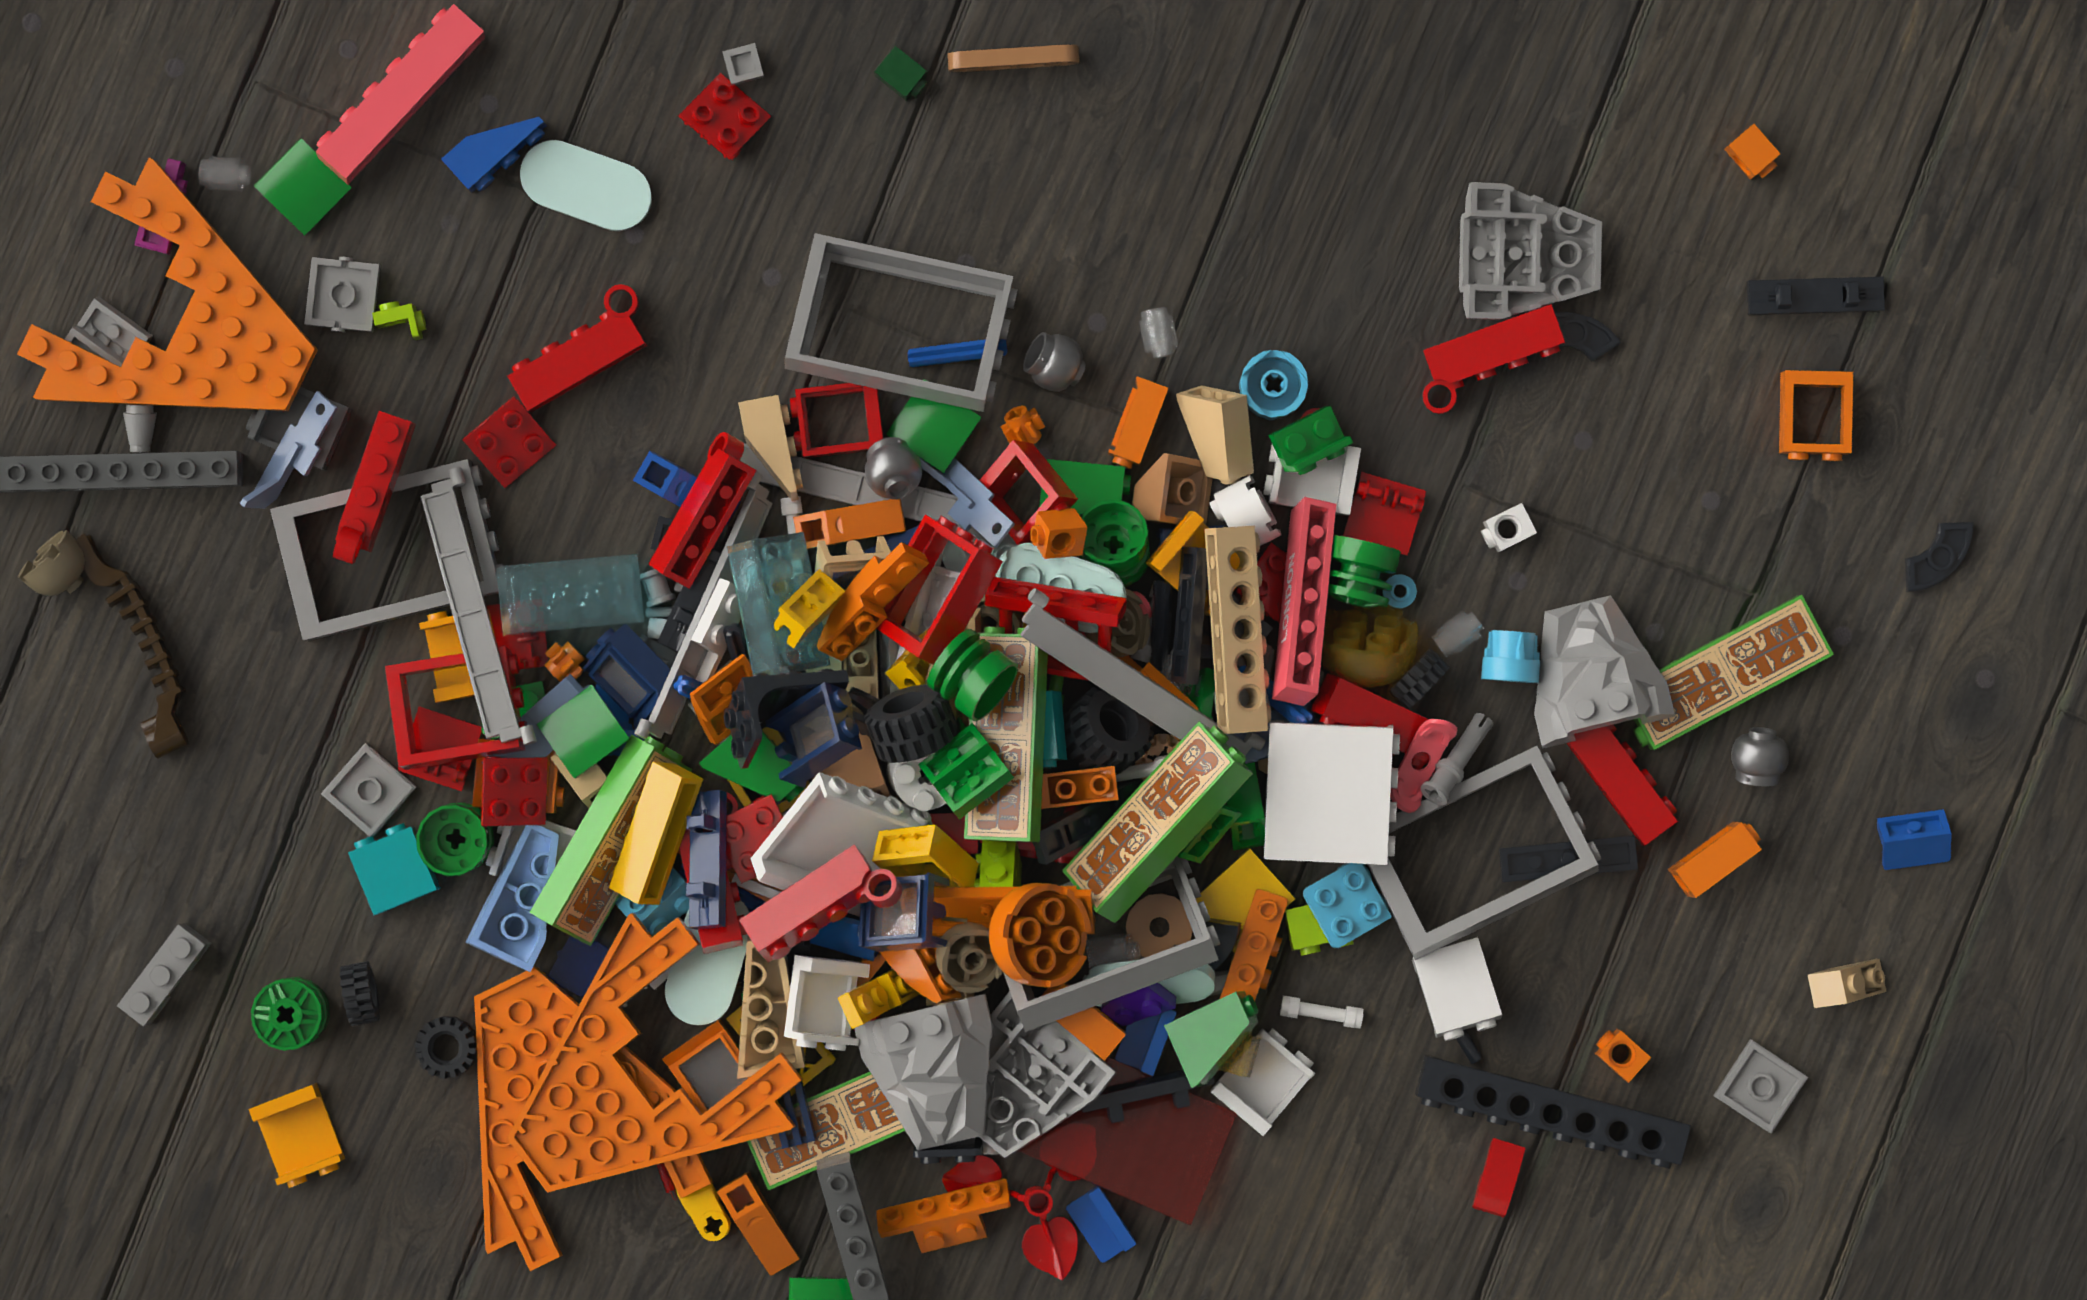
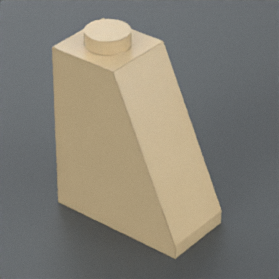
[1176,385,1254,484]

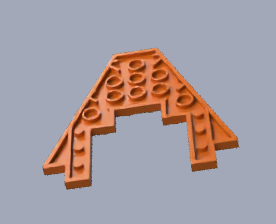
[17,158,318,411]
[507,913,803,1193]
[474,967,713,1271]

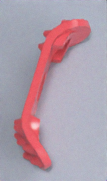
[1390,719,1458,813]

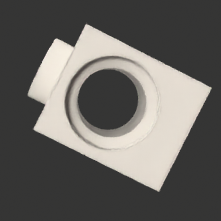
[1481,503,1537,552]

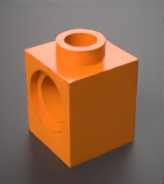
[1724,124,1780,180]
[1030,508,1088,559]
[1595,1029,1651,1083]

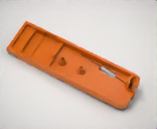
[902,886,1095,936]

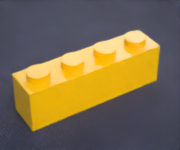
[609,762,703,905]

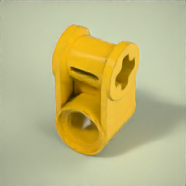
[676,1184,731,1241]

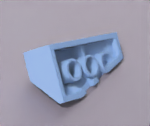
[465,825,559,972]

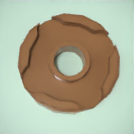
[1126,893,1193,958]

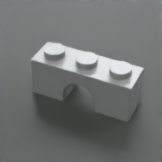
[117,923,212,1026]

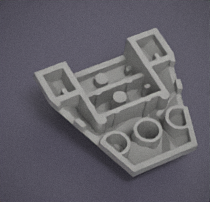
[1459,182,1602,320]
[1534,595,1675,748]
[979,991,1117,1159]
[854,994,994,1150]

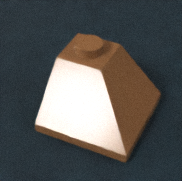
[1132,453,1213,526]

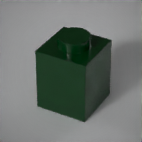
[874,46,928,101]

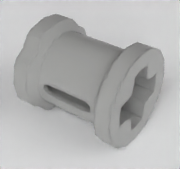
[637,569,676,608]

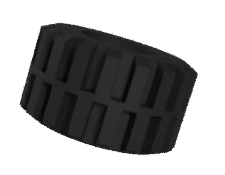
[864,684,959,763]
[1063,686,1154,775]

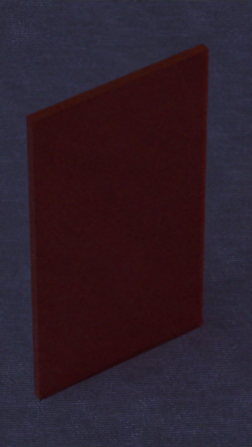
[1018,1057,1237,1226]

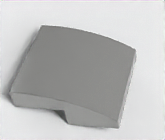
[65,296,153,367]

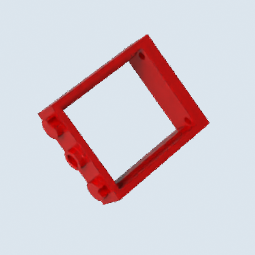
[876,514,1003,665]
[385,646,527,770]

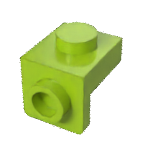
[372,301,427,340]

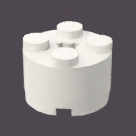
[1209,475,1282,546]
[886,755,946,811]

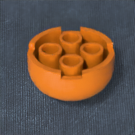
[989,883,1091,987]

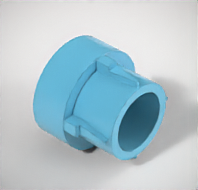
[1481,630,1540,683]

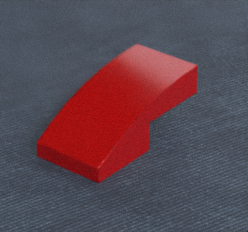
[1472,1138,1525,1217]

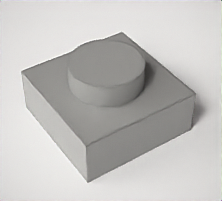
[723,43,764,86]

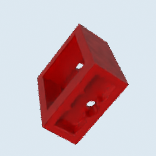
[790,383,883,458]
[980,440,1078,545]

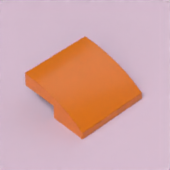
[690,654,756,745]

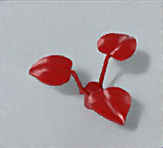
[942,1124,1097,1280]

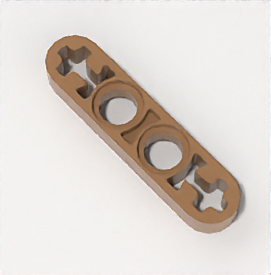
[947,45,1080,72]

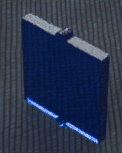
[548,936,610,998]

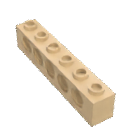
[1205,525,1271,734]

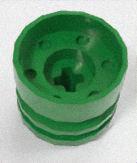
[1080,500,1150,587]
[1328,535,1401,608]
[927,629,1018,722]
[416,802,495,876]
[251,977,330,1050]

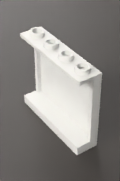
[1264,720,1400,865]
[751,772,933,917]

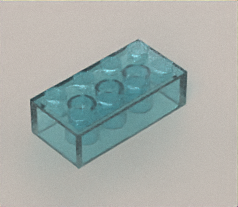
[727,532,831,676]
[496,554,644,636]

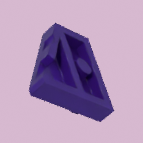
[1101,983,1177,1026]

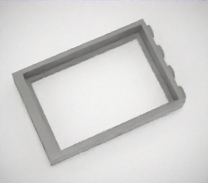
[785,233,1018,412]
[270,459,507,641]
[1367,746,1601,960]
[1003,856,1220,1032]

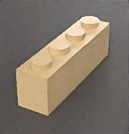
[737,936,805,1079]

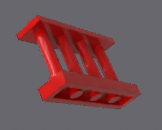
[985,577,1127,681]

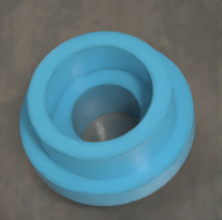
[1383,574,1417,608]

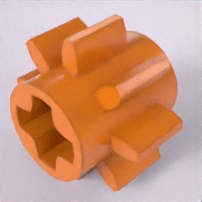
[1001,405,1045,444]
[544,641,585,682]

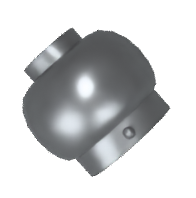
[1023,332,1086,392]
[865,437,922,500]
[1731,727,1789,787]

